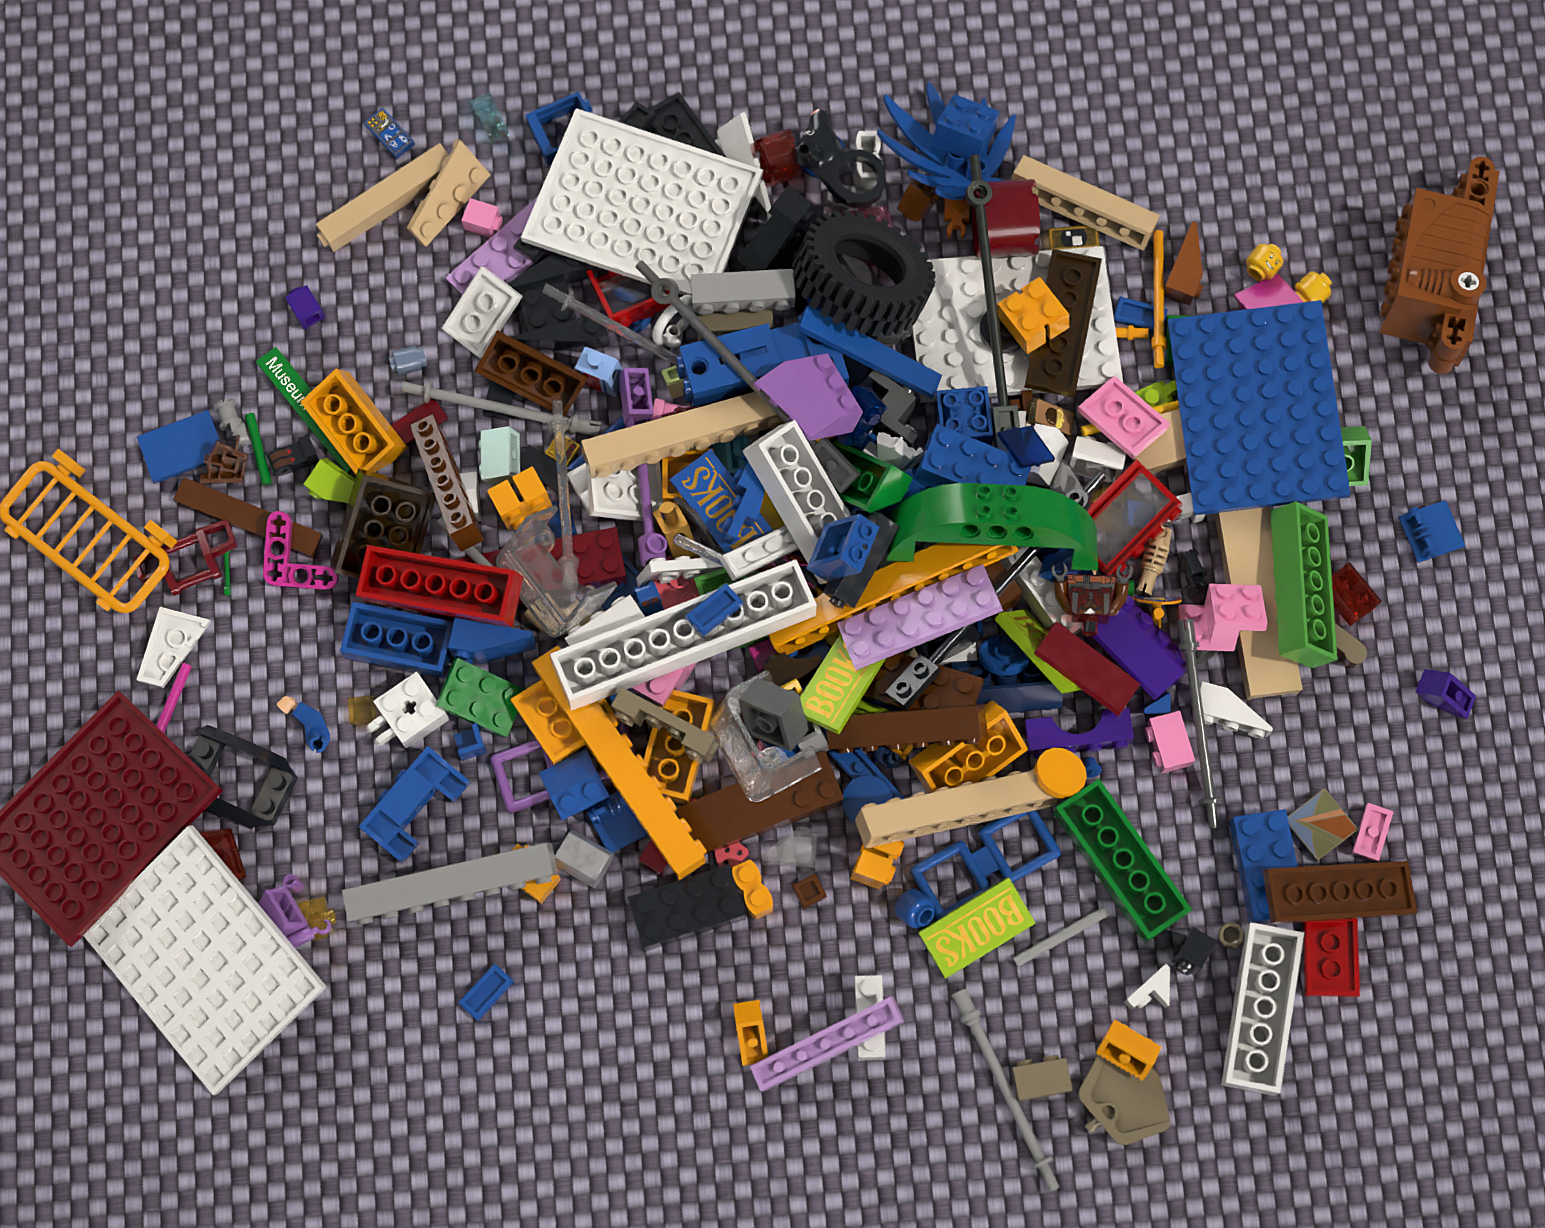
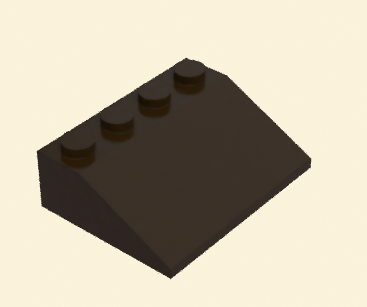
[330,468,436,579]

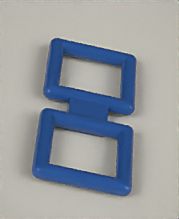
[910,810,1061,919]

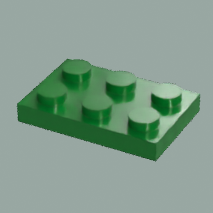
[435,658,526,738]

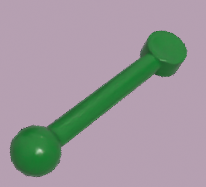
[224,550,231,596]

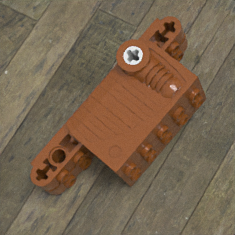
[1379,156,1500,374]

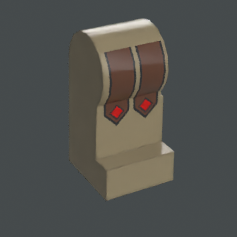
[1335,623,1367,668]

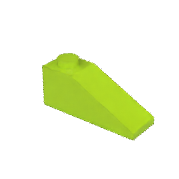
[303,458,355,503]

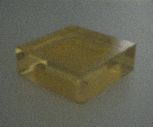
[348,695,377,725]

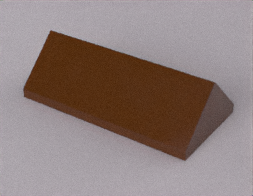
[475,330,588,417]

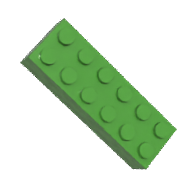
[1270,501,1337,668]

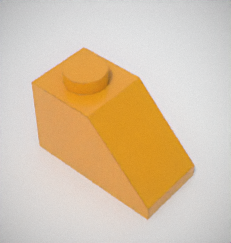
[733,1000,768,1066]

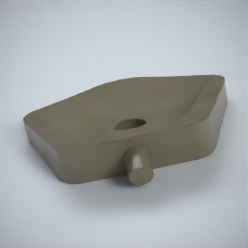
[1078,1055,1170,1145]

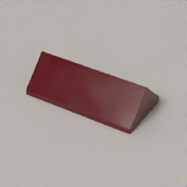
[1034,621,1140,716]

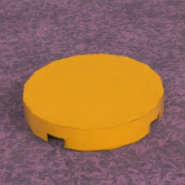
[1034,748,1087,798]

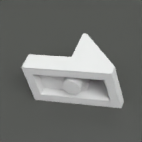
[1124,964,1170,1010]

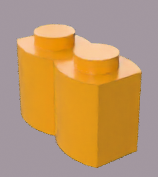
[732,859,773,920]

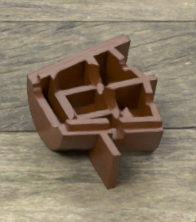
[199,435,248,484]

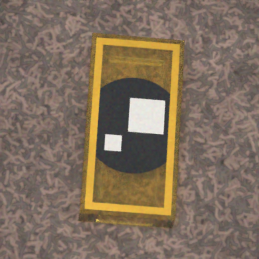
[1047,225,1100,250]

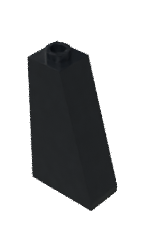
[823,510,900,609]

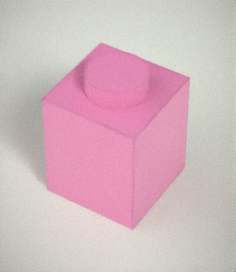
[462,198,503,238]

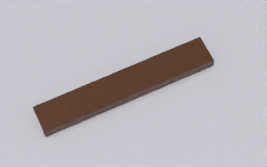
[173,477,323,558]

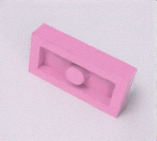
[1351,803,1394,862]

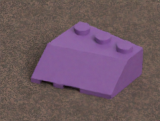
[753,353,863,441]

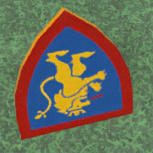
[1131,596,1182,629]

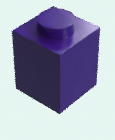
[285,285,326,330]

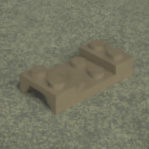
[611,687,719,764]

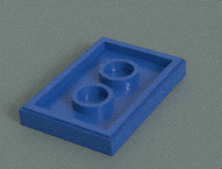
[136,410,220,484]

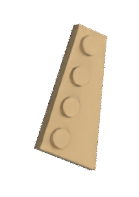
[407,139,491,247]

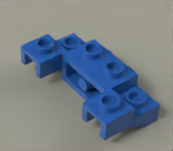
[359,746,470,864]

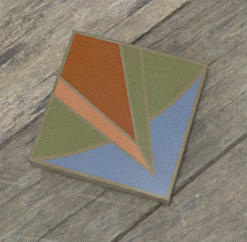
[1287,788,1359,862]

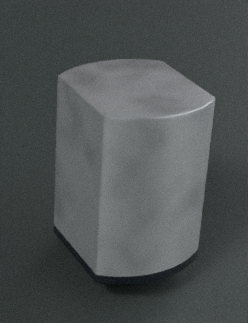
[554,829,614,888]

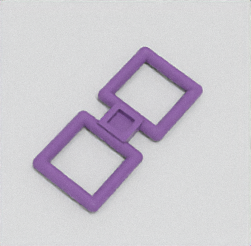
[490,712,638,813]

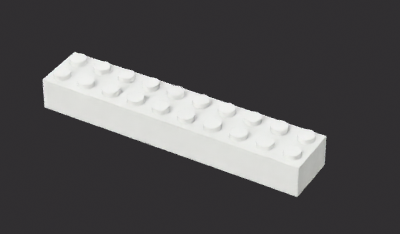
[550,560,817,711]

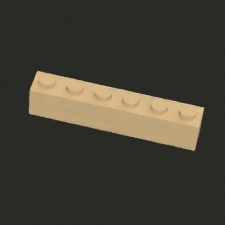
[1011,155,1160,251]

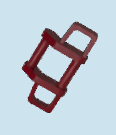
[133,520,237,596]

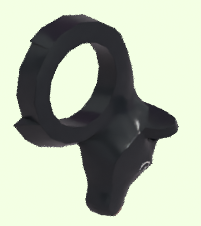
[793,109,886,208]

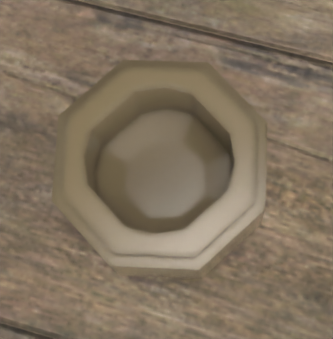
[1218,922,1244,950]

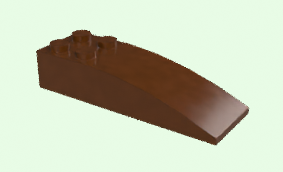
[676,750,844,855]

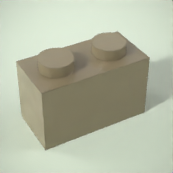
[1011,1055,1073,1102]

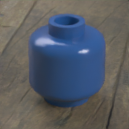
[895,889,934,929]

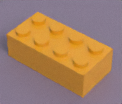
[644,690,715,805]
[908,700,1028,794]

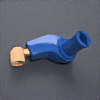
[277,696,330,753]

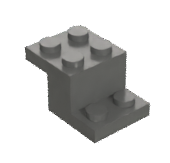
[868,370,918,450]

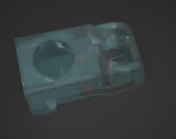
[470,92,509,144]

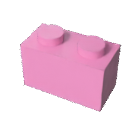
[1144,711,1195,774]

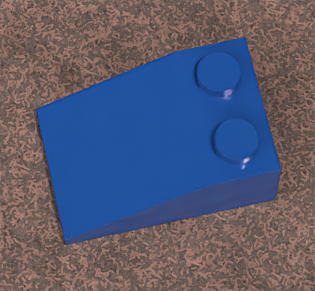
[448,617,537,664]

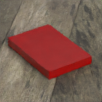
[1303,919,1360,997]

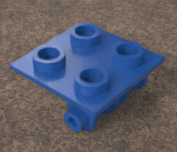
[1398,500,1466,563]
[586,792,648,853]

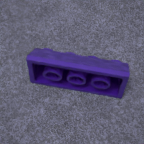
[1081,595,1187,700]

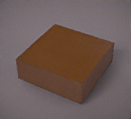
[792,873,827,910]

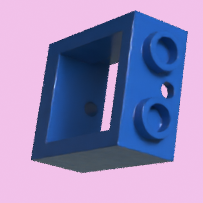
[525,91,593,166]
[806,514,879,582]

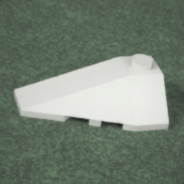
[715,112,772,221]

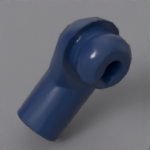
[873,745,900,768]

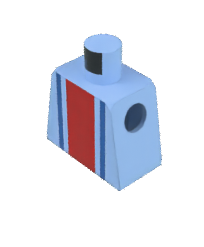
[574,347,623,397]

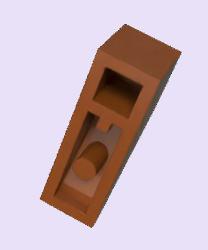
[1164,221,1204,305]

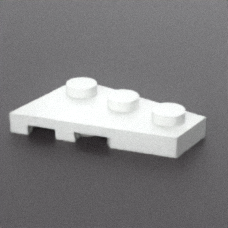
[137,607,211,688]

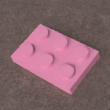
[1078,376,1170,459]

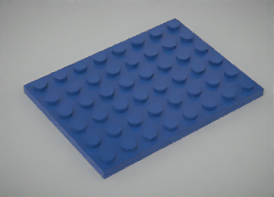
[1168,300,1350,516]

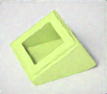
[661,365,684,398]

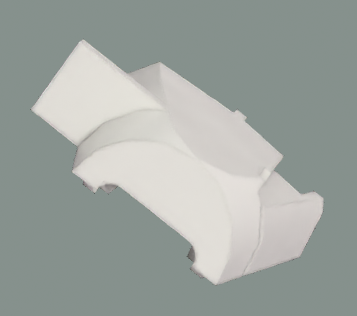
[863,432,923,472]

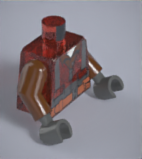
[1051,562,1133,636]

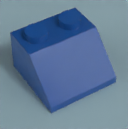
[539,749,610,821]

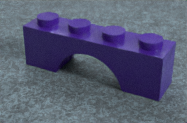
[1023,708,1134,759]

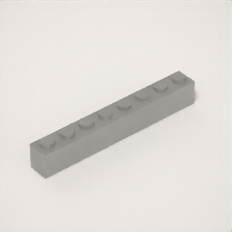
[342,843,559,926]

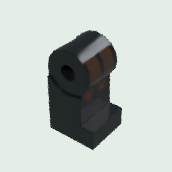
[267,434,320,476]

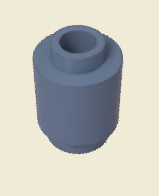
[388,346,427,376]

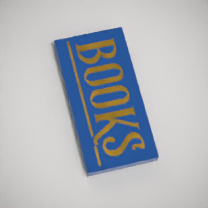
[670,449,773,554]

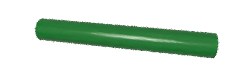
[245,413,272,486]

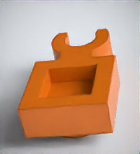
[944,198,970,239]

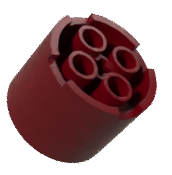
[971,179,1040,258]

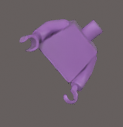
[259,874,331,948]

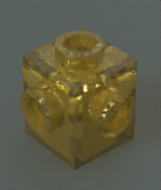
[298,897,337,940]

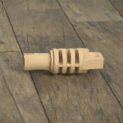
[1135,526,1172,597]

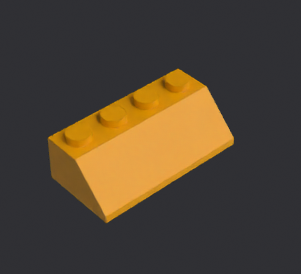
[301,369,408,475]

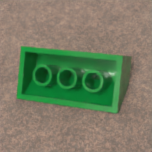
[833,440,913,513]

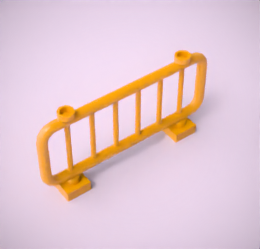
[0,449,178,613]

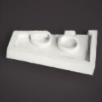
[636,554,724,587]

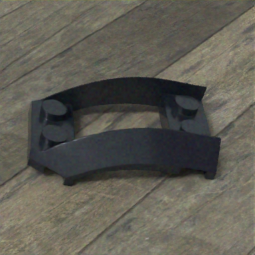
[189,725,298,830]

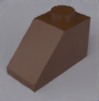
[897,173,941,222]

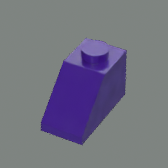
[1415,669,1476,719]

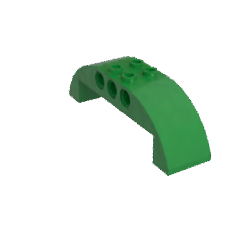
[887,483,1098,571]

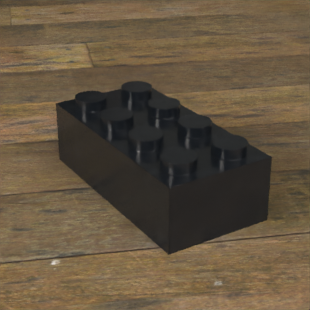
[627,864,746,952]

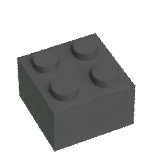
[738,677,809,752]

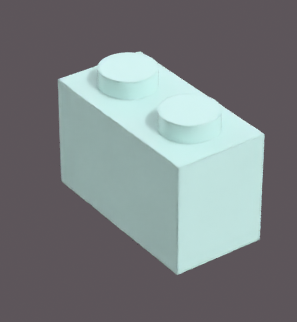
[479,426,520,486]

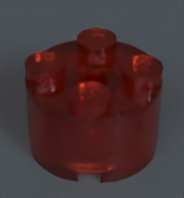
[753,128,802,187]

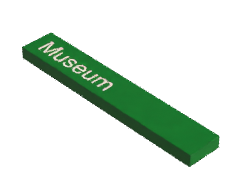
[256,347,353,474]

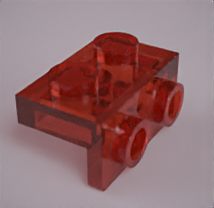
[1332,562,1382,626]

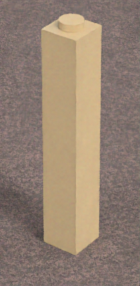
[316,143,449,252]

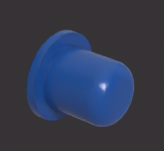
[1084,757,1102,778]

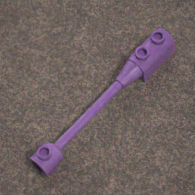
[619,368,667,567]

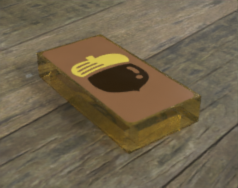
[1028,398,1074,438]

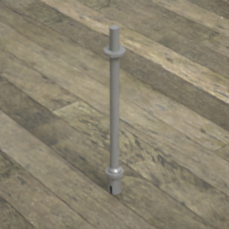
[401,381,602,436]
[951,989,1059,1192]

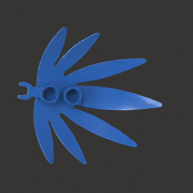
[877,82,1016,200]

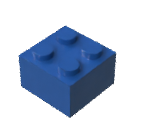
[932,94,1000,160]

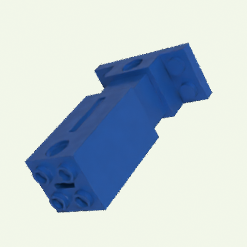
[676,298,849,408]

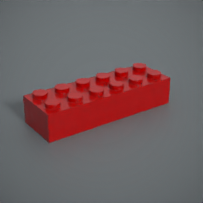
[356,545,524,627]

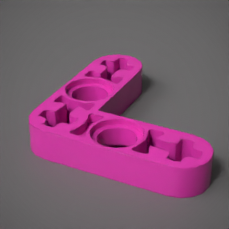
[263,511,339,590]

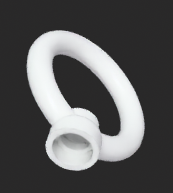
[652,295,696,348]

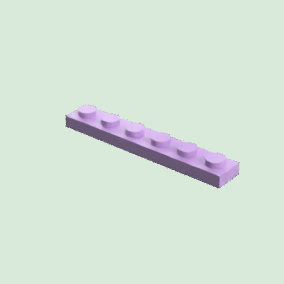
[750,996,904,1091]

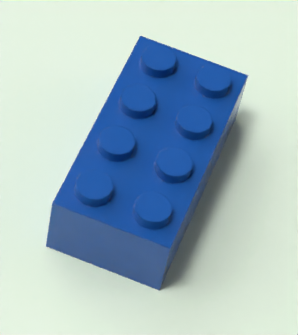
[914,424,1033,487]
[340,602,454,679]
[1229,809,1298,924]

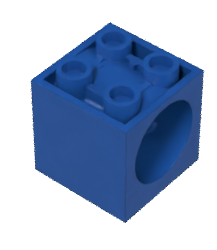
[934,386,993,446]

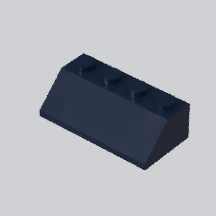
[951,659,1062,713]

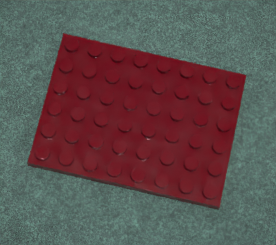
[0,690,223,947]

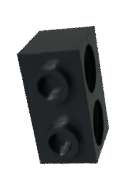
[1171,927,1217,976]

